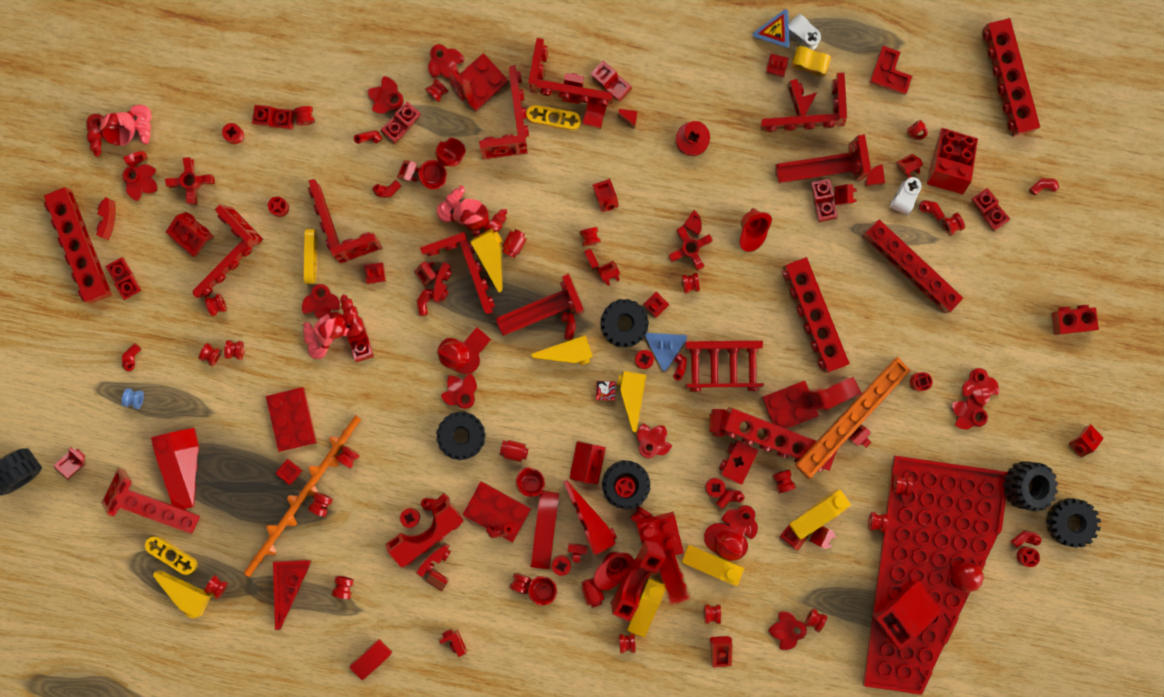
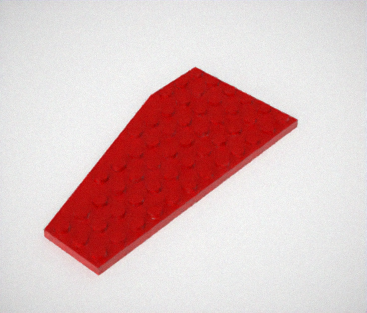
[863,455,1008,695]

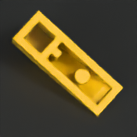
[471,229,503,292]
[531,335,593,366]
[617,371,646,432]
[789,489,851,540]
[682,544,745,586]
[153,570,212,619]
[627,577,665,638]

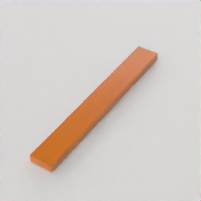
[795,357,911,479]

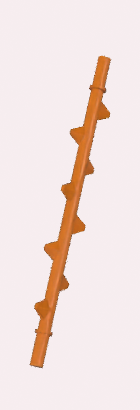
[244,415,362,577]

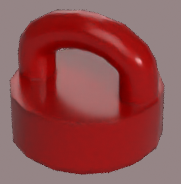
[907,120,928,140]

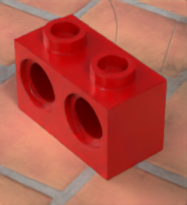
[1052,304,1099,335]

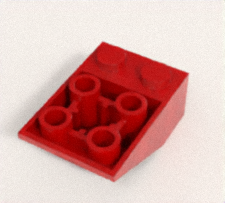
[927,128,978,195]
[872,580,942,650]

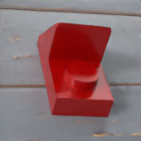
[787,79,817,116]
[710,636,733,668]

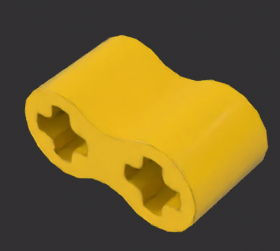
[791,46,831,77]

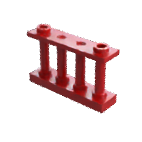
[684,340,764,392]

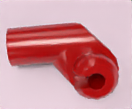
[373,179,402,198]
[673,353,687,381]
[716,490,745,509]
[421,493,450,511]
[1011,530,1042,548]

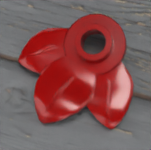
[428,44,465,79]
[367,76,404,114]
[122,164,158,201]
[302,284,340,320]
[962,368,1000,406]
[441,374,477,409]
[952,395,988,430]
[637,423,672,459]
[721,505,758,539]
[768,611,807,650]

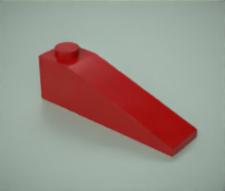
[151,428,199,509]
[563,480,617,555]

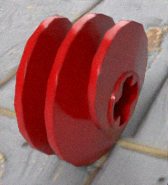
[675,121,711,156]

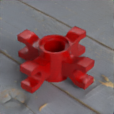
[165,157,215,205]
[668,226,713,271]

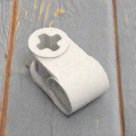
[789,14,821,50]
[890,177,922,216]

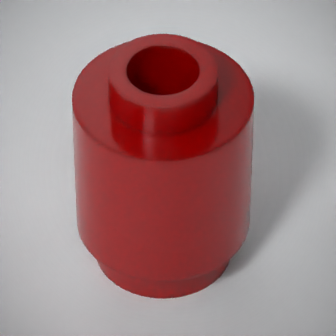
[502,229,527,258]
[709,409,727,437]
[499,440,529,463]
[581,577,605,608]

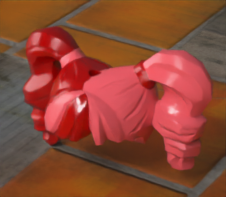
[86,104,152,157]
[436,185,508,238]
[303,294,364,359]

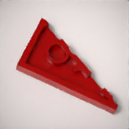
[273,560,312,630]

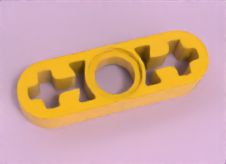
[527,105,581,131]
[304,229,317,284]
[145,536,197,575]

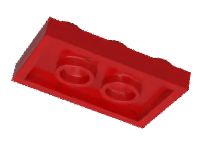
[266,387,317,452]
[462,481,531,543]

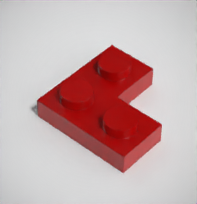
[869,46,913,95]

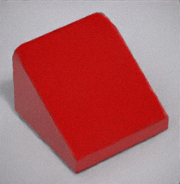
[618,108,637,129]
[779,525,809,551]
[426,569,449,591]

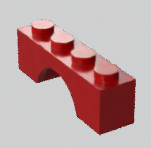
[385,498,464,568]
[611,540,666,621]

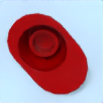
[739,208,772,252]
[437,338,480,374]
[704,523,748,561]
[594,552,634,591]

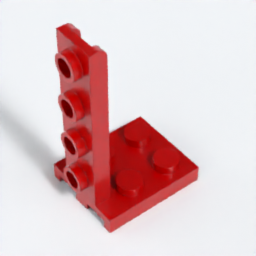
[528,38,613,106]
[449,53,509,112]
[479,65,529,160]
[761,72,847,132]
[775,134,872,184]
[307,179,383,264]
[193,204,264,298]
[420,232,495,314]
[495,273,584,336]
[762,380,830,429]
[102,467,200,534]
[636,511,690,605]

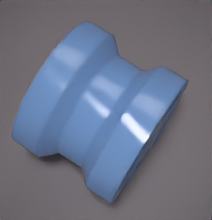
[122,388,144,409]

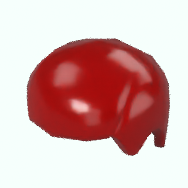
[435,137,466,167]
[418,160,447,190]
[516,467,545,497]
[951,561,984,592]
[528,576,557,606]

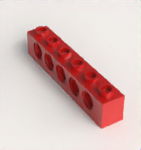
[982,18,1041,137]
[43,187,112,304]
[862,219,964,314]
[782,257,850,373]
[720,407,838,472]

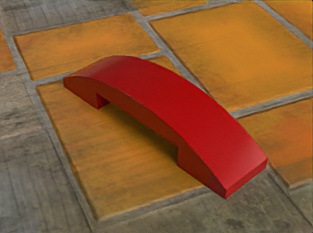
[531,491,559,570]

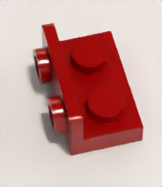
[166,212,214,257]

